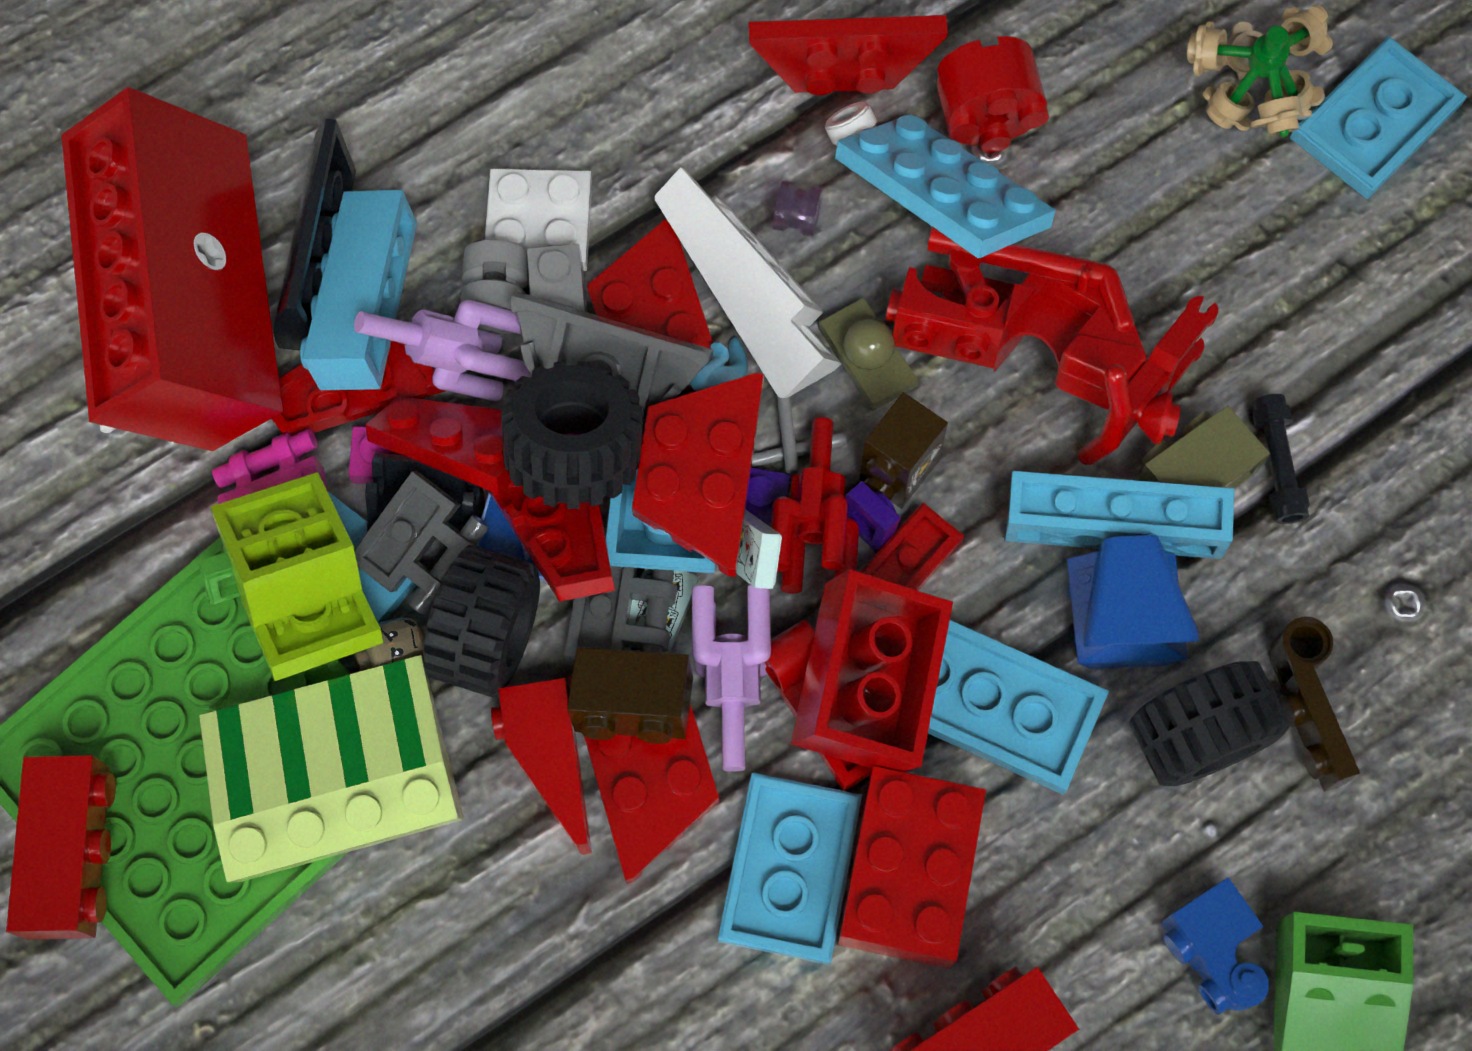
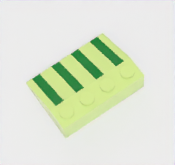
[199,655,464,882]

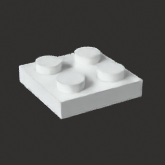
[485,169,592,271]

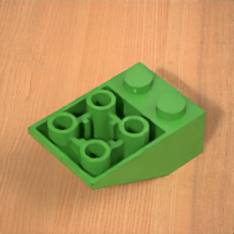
[1274,912,1413,1051]

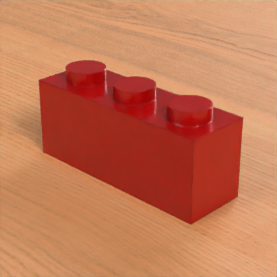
[6,755,116,940]

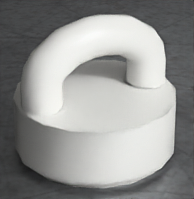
[825,102,877,146]

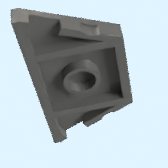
[510,292,714,436]

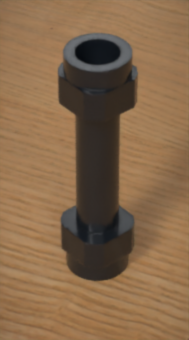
[1252,394,1310,524]

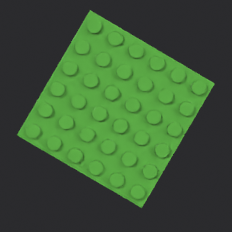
[0,537,350,1007]

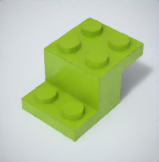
[210,472,383,681]

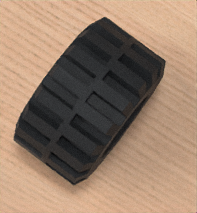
[501,361,642,509]
[423,545,540,698]
[1129,661,1291,786]

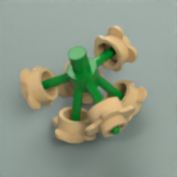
[1187,5,1333,137]

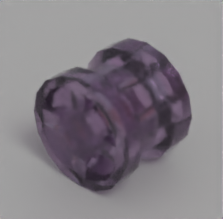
[773,180,824,238]

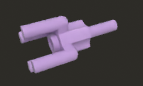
[354,300,531,402]
[692,585,771,771]

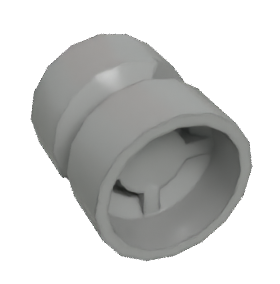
[459,240,529,335]

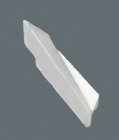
[655,167,842,398]

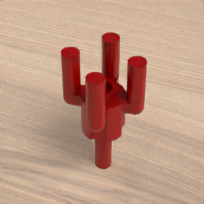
[771,417,859,594]

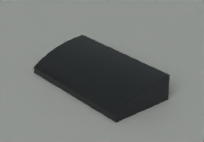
[273,119,356,351]

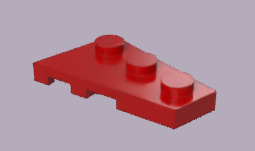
[271,341,446,436]
[365,396,512,494]

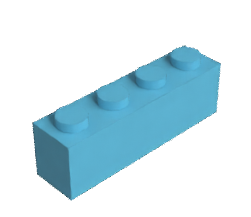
[300,190,417,390]

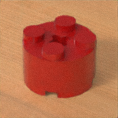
[936,36,1049,153]

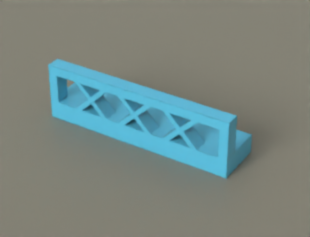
[1005,471,1235,559]

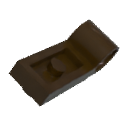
[1269,617,1360,792]

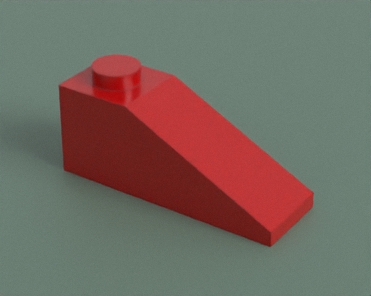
[491,678,592,855]

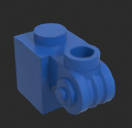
[1161,877,1269,1015]

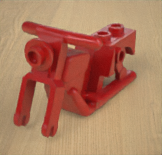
[886,227,1219,465]

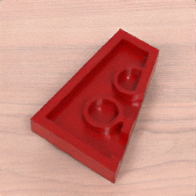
[488,482,615,602]

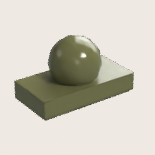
[819,298,918,411]

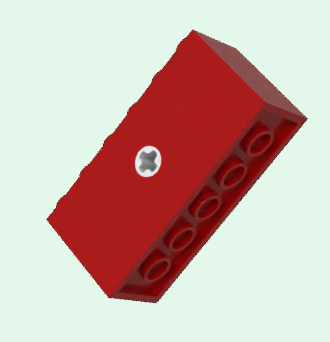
[61,87,283,451]

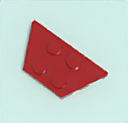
[748,15,948,95]
[587,219,713,394]
[632,373,764,577]
[567,675,720,884]

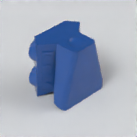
[1067,535,1199,669]

